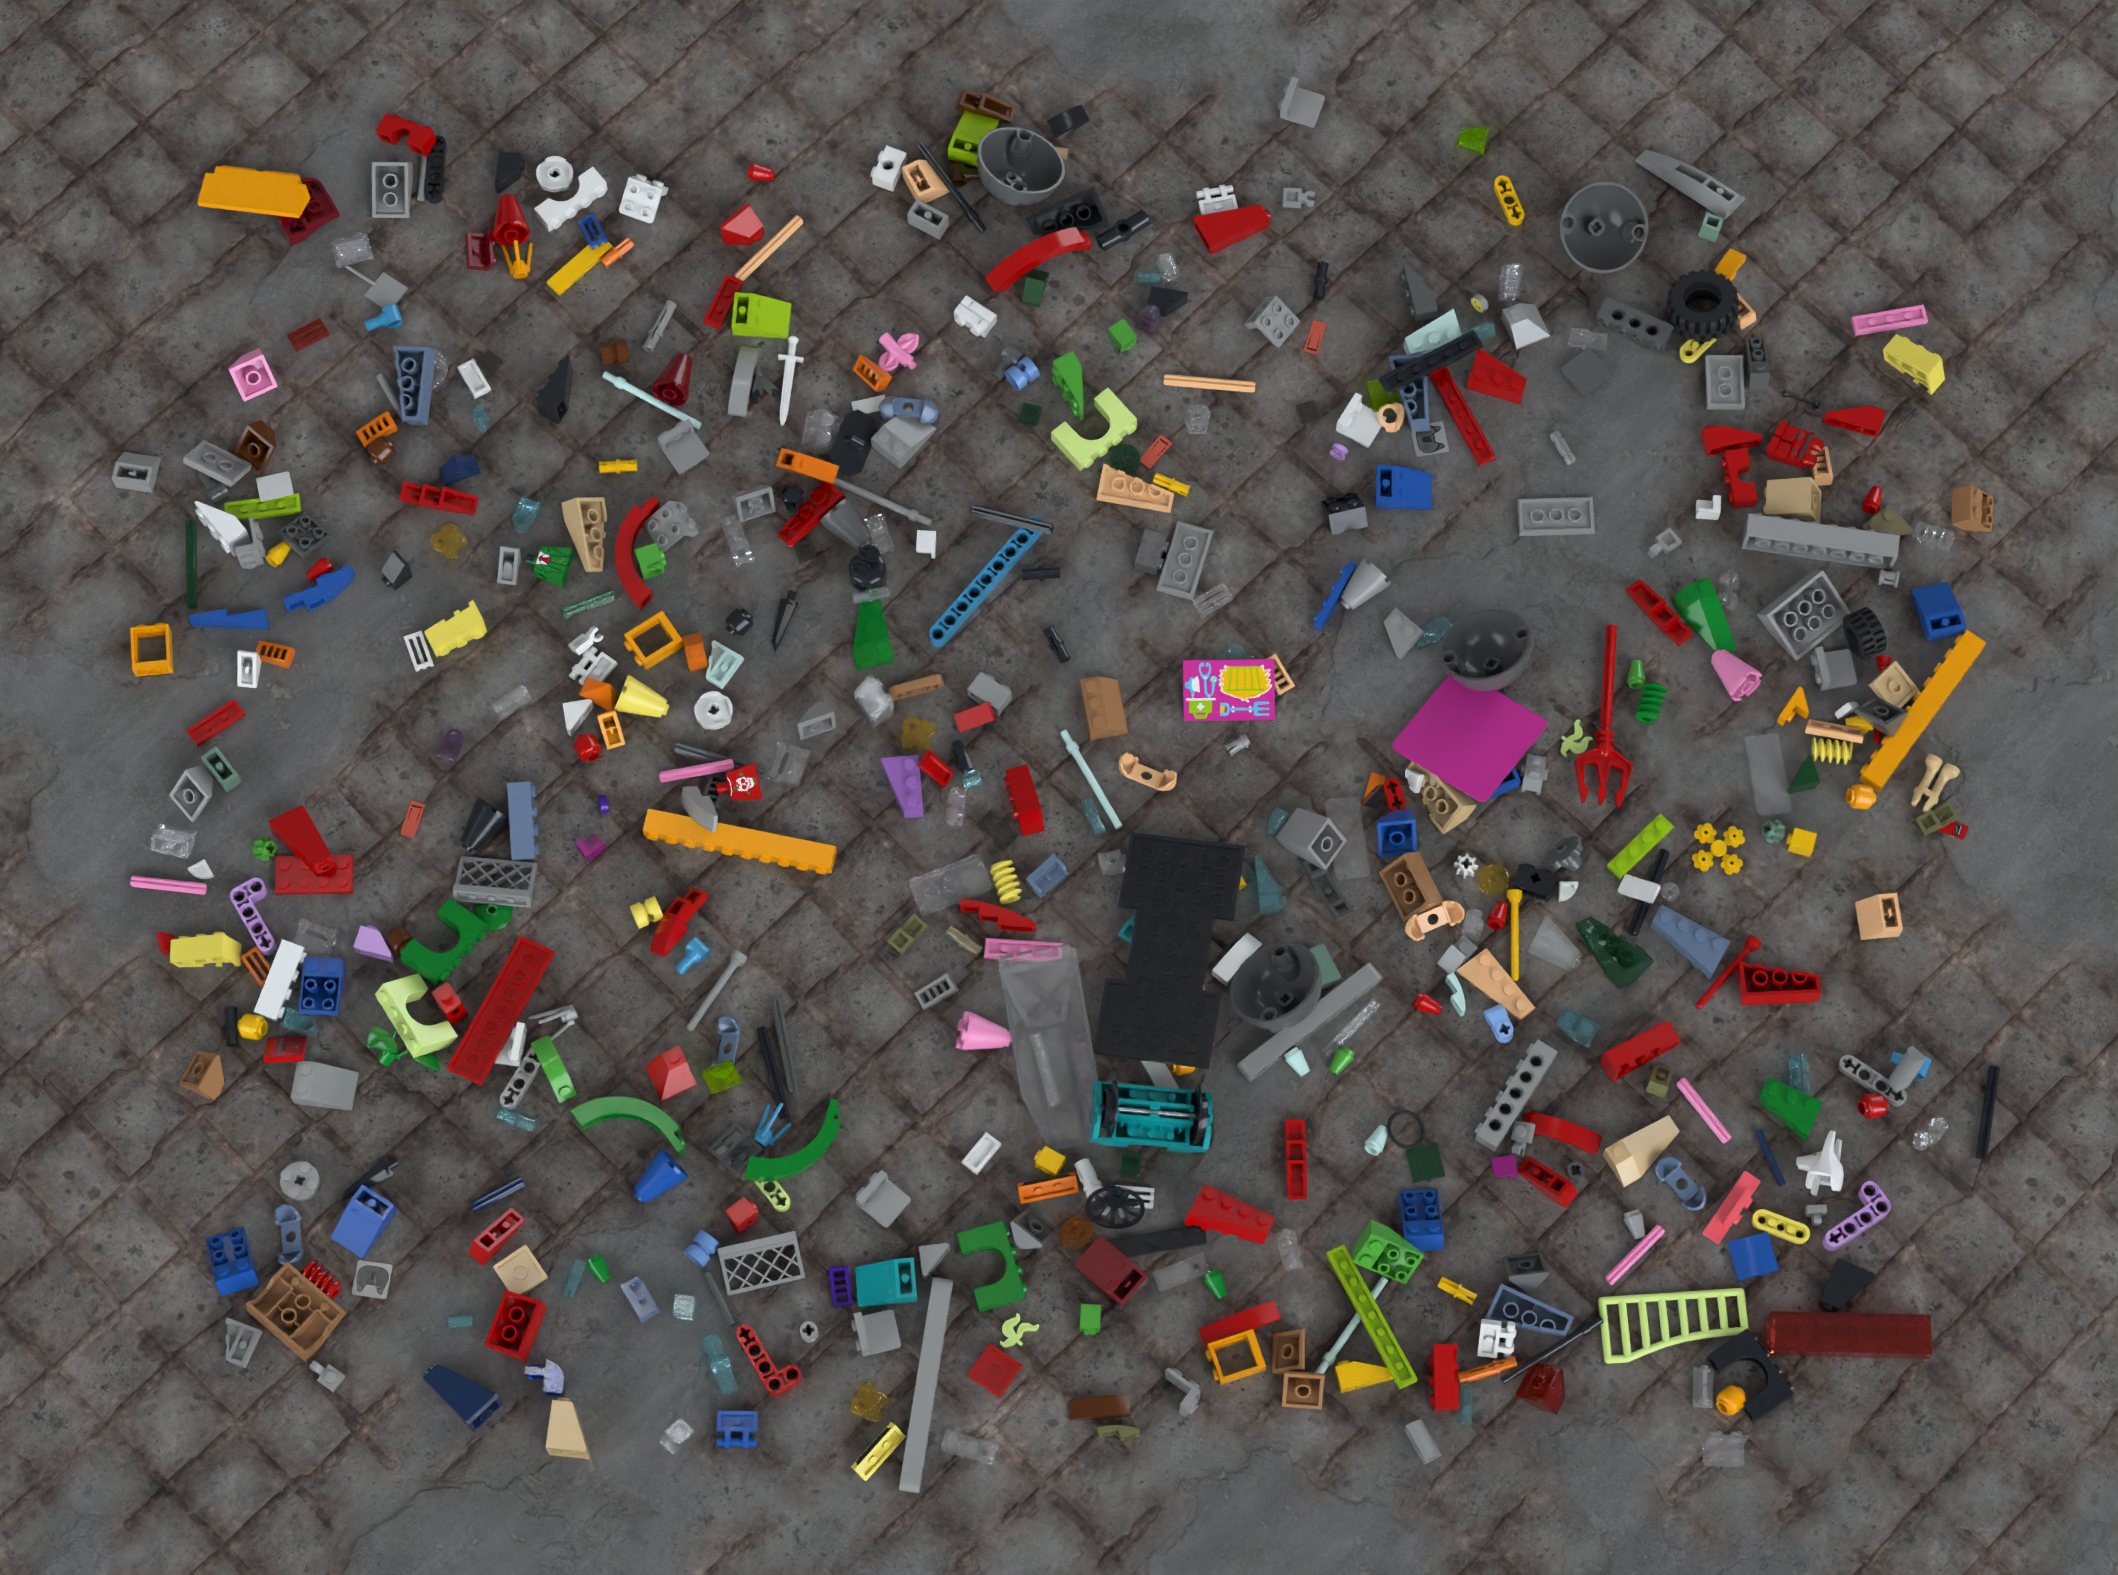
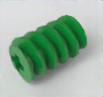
[1635,682,1668,725]

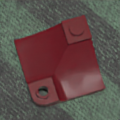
[275,177,340,246]

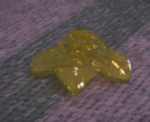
[431,524,469,559]
[901,717,938,751]
[850,1382,889,1422]

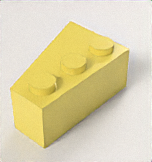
[1883,334,1945,395]
[424,600,487,657]
[170,932,241,967]

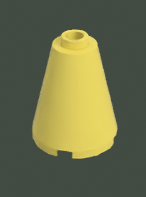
[614,675,669,718]

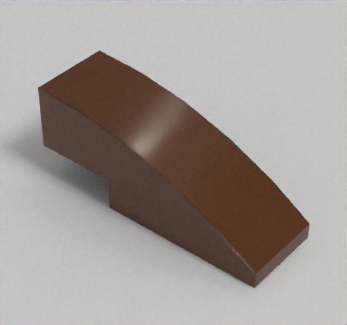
[956,89,1017,124]
[1069,1394,1130,1421]

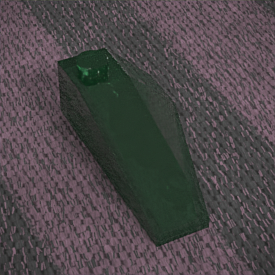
[1575,916,1653,989]

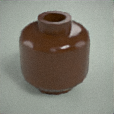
[368,437,396,465]
[386,927,414,956]

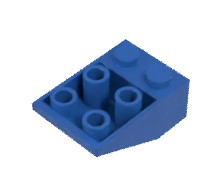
[1375,465,1432,510]
[1910,582,1967,642]
[298,957,347,1016]
[330,1185,397,1259]
[1398,1189,1444,1251]
[206,1226,259,1297]

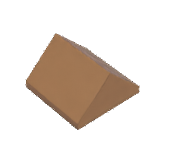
[1272,1329,1305,1374]
[1282,1371,1325,1410]

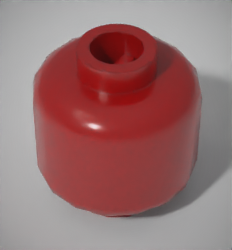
[573,733,602,762]
[1858,1092,1889,1119]

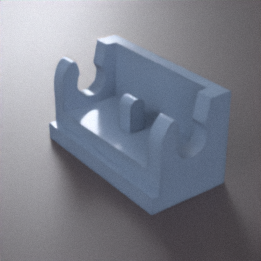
[1026,853,1068,899]
[620,1277,660,1323]

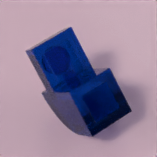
[524,1360,566,1397]

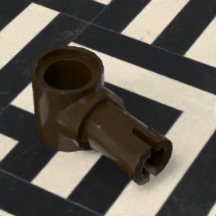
[949,163,981,187]

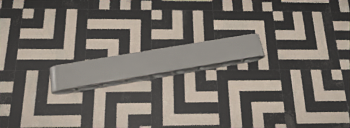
[1237,962,1383,1082]

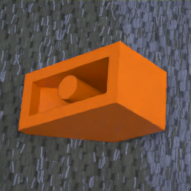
[682,632,708,672]

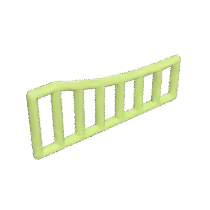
[1598,1288,1749,1364]

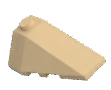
[561,497,607,572]
[1407,762,1477,834]
[1603,1115,1680,1187]

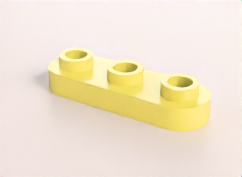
[1680,334,1722,363]
[1752,1209,1810,1244]

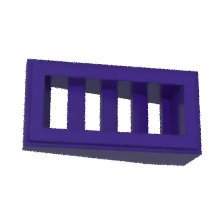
[828,1265,853,1308]

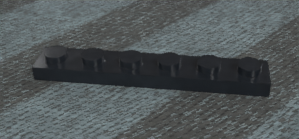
[1379,330,1483,395]
[1087,1225,1207,1258]

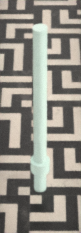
[602,371,702,429]
[1060,730,1123,830]
[1315,1277,1388,1374]

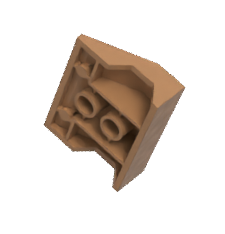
[246,1262,346,1362]

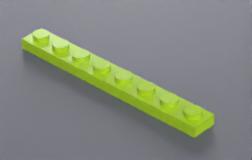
[1326,1244,1418,1390]

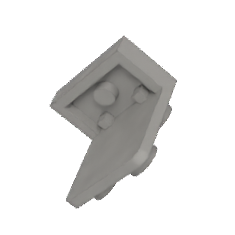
[1278,77,1325,128]
[657,419,709,474]
[644,501,699,552]
[235,517,266,569]
[1811,647,1857,691]
[856,1170,911,1228]
[851,1310,901,1357]
[1165,1368,1200,1417]

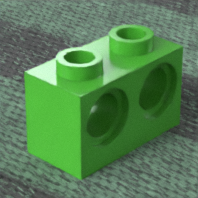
[635,543,667,580]

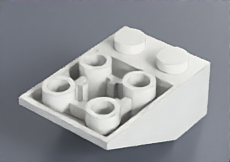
[194,501,252,557]

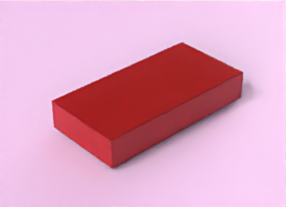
[954,702,996,733]
[917,750,955,788]

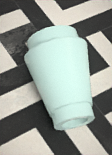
[1284,1047,1310,1077]
[1364,1125,1388,1156]

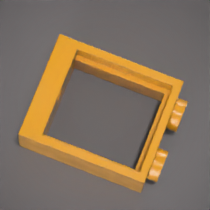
[623,611,684,670]
[130,623,174,677]
[1205,1329,1266,1385]

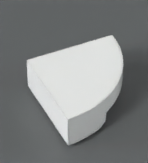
[1835,702,1859,719]
[1405,768,1424,793]
[187,859,214,879]
[1558,881,1578,902]

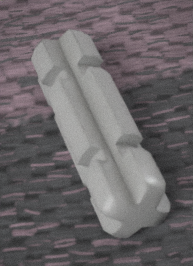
[1550,431,1576,465]

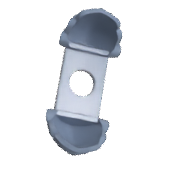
[879,395,939,424]
[709,1015,740,1078]
[1656,1157,1707,1211]
[274,1204,303,1267]

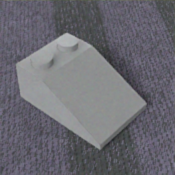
[372,162,413,218]
[871,407,937,469]
[732,485,776,523]
[291,1061,359,1111]

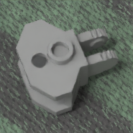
[1520,754,1549,795]

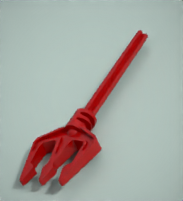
[1574,624,1633,808]

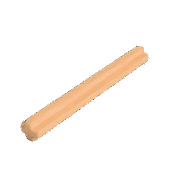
[734,215,803,281]
[1163,374,1256,393]

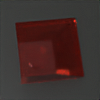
[1515,1363,1565,1415]

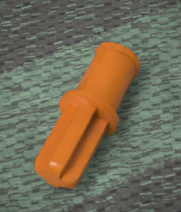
[600,237,634,268]

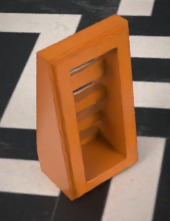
[852,355,892,392]
[356,411,398,448]
[255,640,296,669]

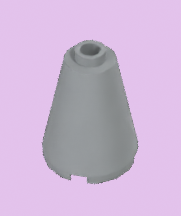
[1340,558,1391,610]

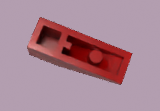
[1823,406,1885,438]
[1700,425,1762,457]
[1517,1156,1578,1209]
[468,1208,526,1266]

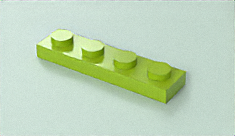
[224,493,302,521]
[1607,813,1674,880]

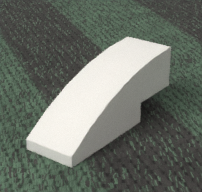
[1212,933,1263,986]

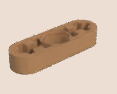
[889,674,944,700]

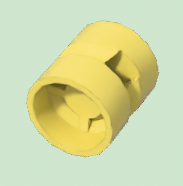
[629,896,663,929]

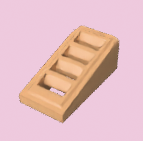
[1736,293,1756,329]
[1811,446,1833,486]
[1267,653,1295,696]

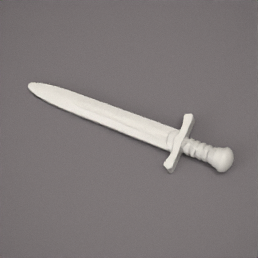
[778,336,804,426]

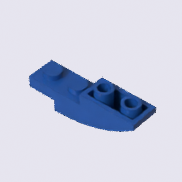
[283,566,355,612]

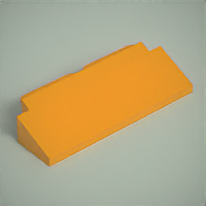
[198,165,310,218]

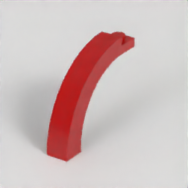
[985,227,1093,292]
[615,496,661,610]

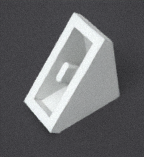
[237,650,262,688]
[563,699,594,737]

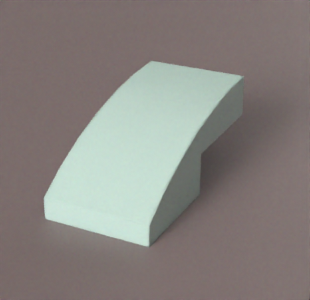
[1445,972,1466,1017]

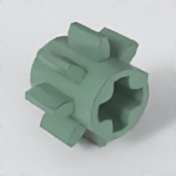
[1762,819,1785,844]

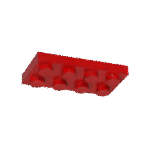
[275,854,354,895]

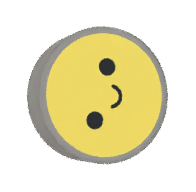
[1471,294,1488,313]

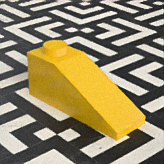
[1334,1360,1393,1393]

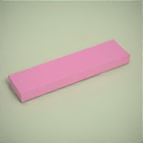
[1851,304,1928,336]
[984,938,1063,962]

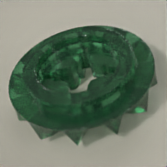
[1110,445,1140,474]

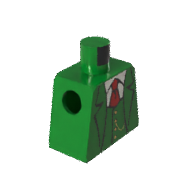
[526,546,573,588]

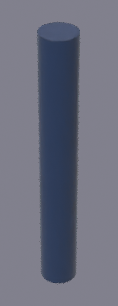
[1754,1129,1786,1186]

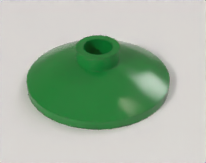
[474,903,513,932]

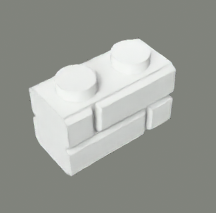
[954,296,997,337]

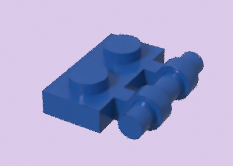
[716,1411,758,1448]

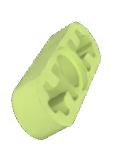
[754,1181,791,1212]

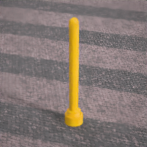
[1507,889,1522,981]

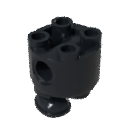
[849,545,887,594]

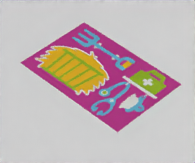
[1183,659,1275,721]

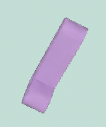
[230,878,277,957]
[1822,1181,1891,1251]

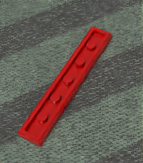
[1428,366,1496,467]

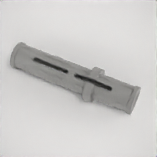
[642,300,677,353]

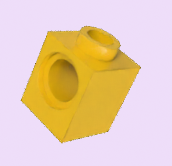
[1034,1146,1066,1176]

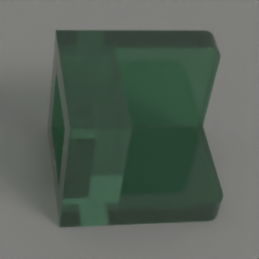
[1120,1152,1142,1179]

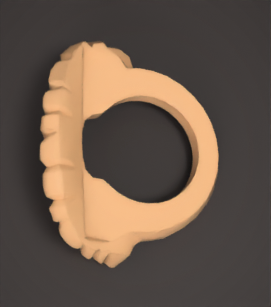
[1377,402,1405,433]

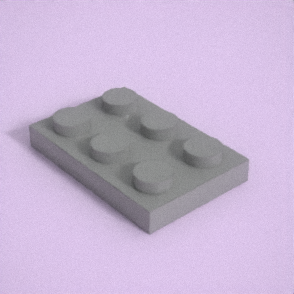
[1705,355,1745,410]
[183,440,252,487]

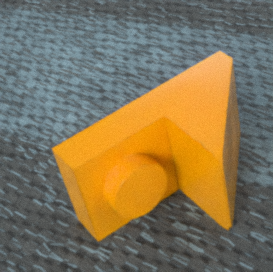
[1777,686,1809,726]

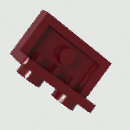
[465,230,496,271]

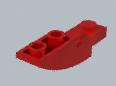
[650,888,709,957]

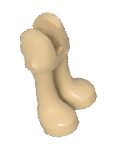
[1911,754,1960,813]

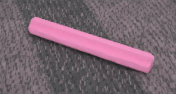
[659,759,734,783]
[130,875,207,895]
[1676,1078,1732,1144]
[1605,1225,1665,1285]

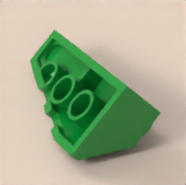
[1671,577,1737,653]

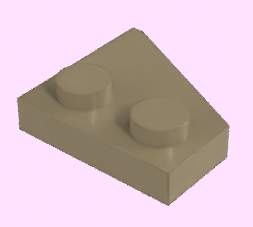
[1860,504,1914,536]

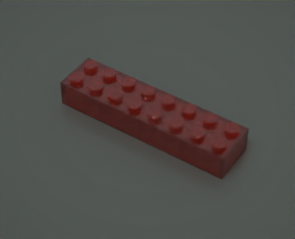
[1767,1311,1932,1359]

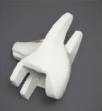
[1796,1130,1844,1196]

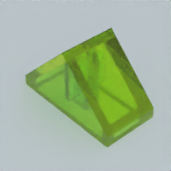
[1456,125,1490,154]

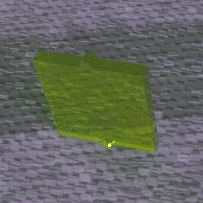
[1365,379,1401,413]
[701,1060,742,1094]

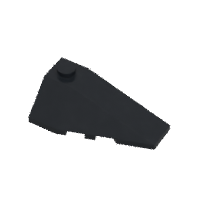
[1026,186,1108,235]

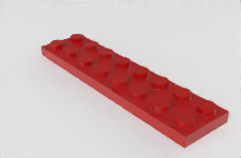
[446,935,555,1086]

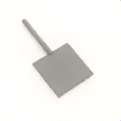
[345,265,408,308]

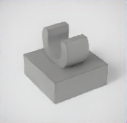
[1804,1204,1827,1226]

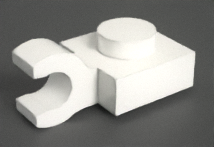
[568,626,603,655]

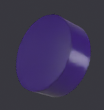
[598,794,609,814]

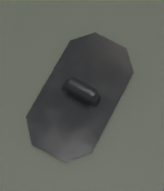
[829,409,878,477]

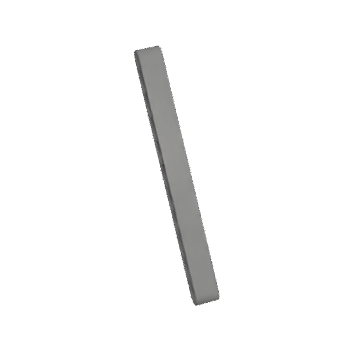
[899,1277,953,1493]

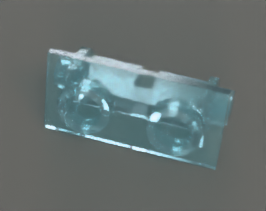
[1788,1052,1811,1094]

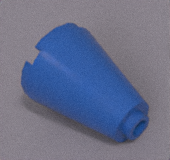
[634,1149,688,1202]

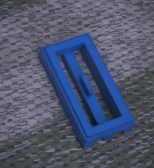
[578,213,608,250]

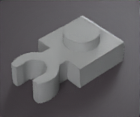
[1283,188,1315,208]

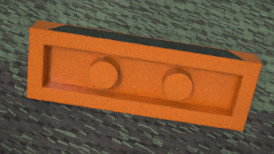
[1017,1172,1079,1204]

